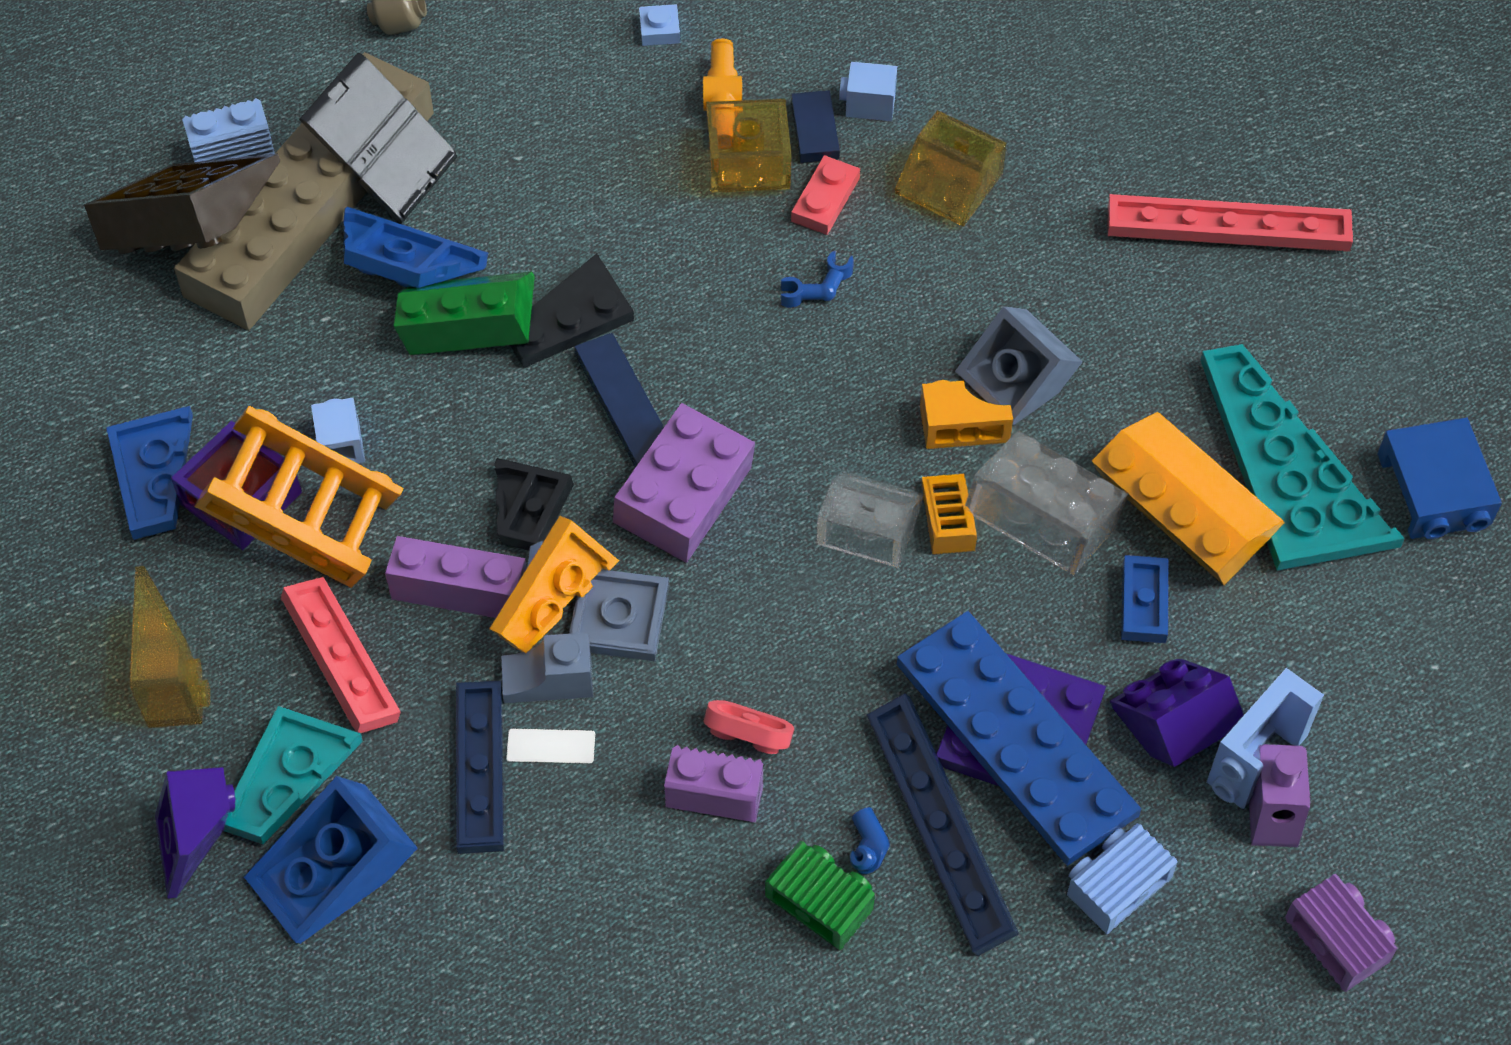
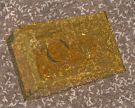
[130,566,210,728]

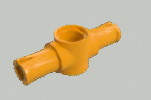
[703,38,742,149]

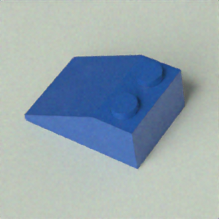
[244,776,417,944]

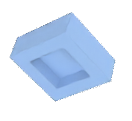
[639,4,680,46]

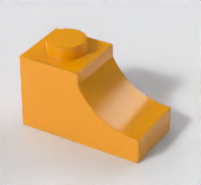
[920,380,1013,449]

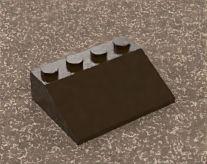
[84,153,280,254]

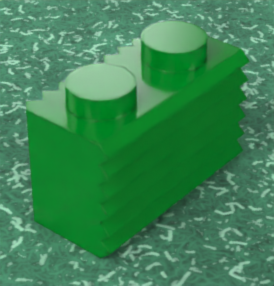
[765,841,875,950]

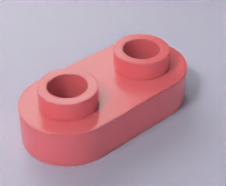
[704,700,794,754]

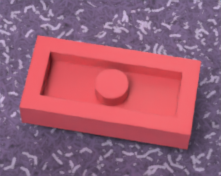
[791,155,860,235]

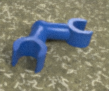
[781,251,854,308]

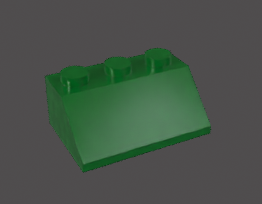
[394,271,535,355]

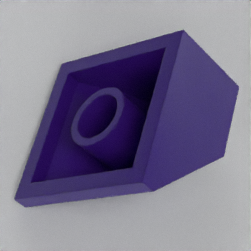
[155,767,235,899]

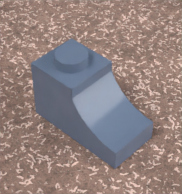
[501,632,593,703]

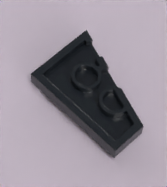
[510,253,634,368]

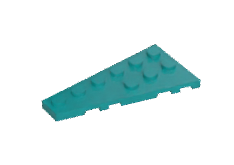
[1200,344,1405,571]

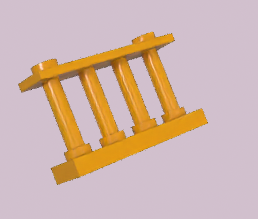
[195,406,404,588]

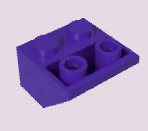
[1110,659,1244,767]

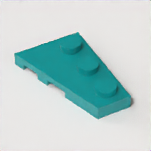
[223,706,363,845]

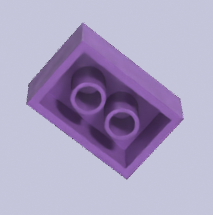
[613,403,755,563]

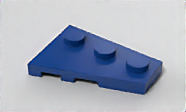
[106,406,193,540]

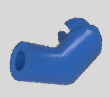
[850,807,890,874]

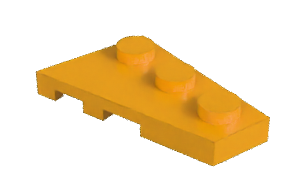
[490,516,619,653]

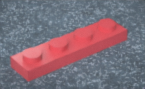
[281,577,401,733]

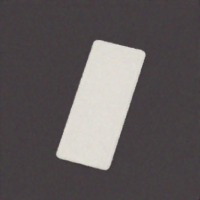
[506,729,595,763]

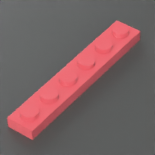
[1108,194,1353,251]

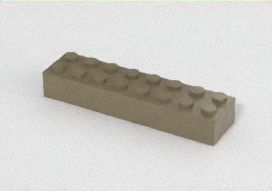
[174,52,434,331]

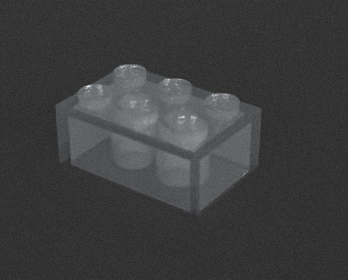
[964,430,1128,576]

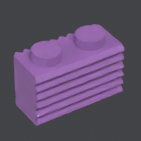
[664,745,763,822]
[1285,874,1397,992]

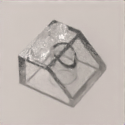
[817,471,924,568]

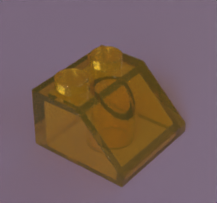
[706,99,792,193]

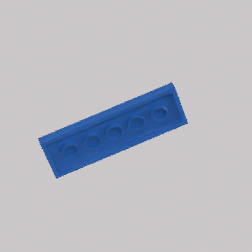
[896,611,1141,866]

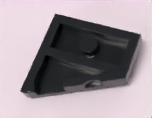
[494,458,574,551]

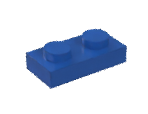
[1121,555,1168,643]

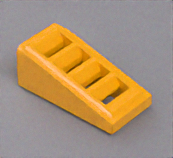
[921,474,977,554]

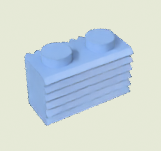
[182,98,275,162]
[1067,823,1177,934]

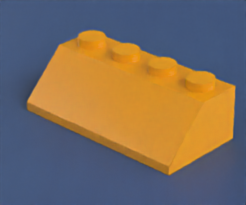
[1092,412,1284,585]

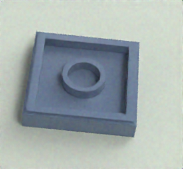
[569,569,669,661]

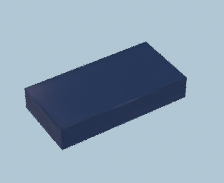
[791,90,840,163]

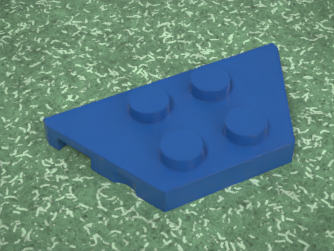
[343,207,488,288]

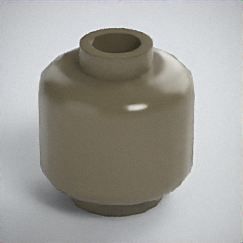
[367,0,427,35]

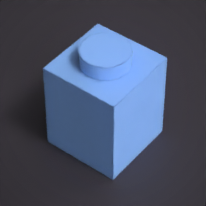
[839,62,898,121]
[311,398,365,464]

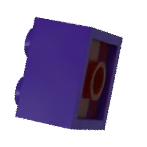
[171,420,302,551]

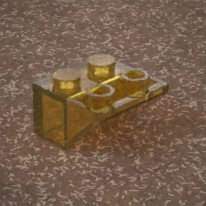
[895,110,1007,227]

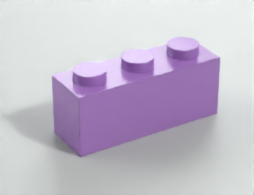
[385,536,527,618]

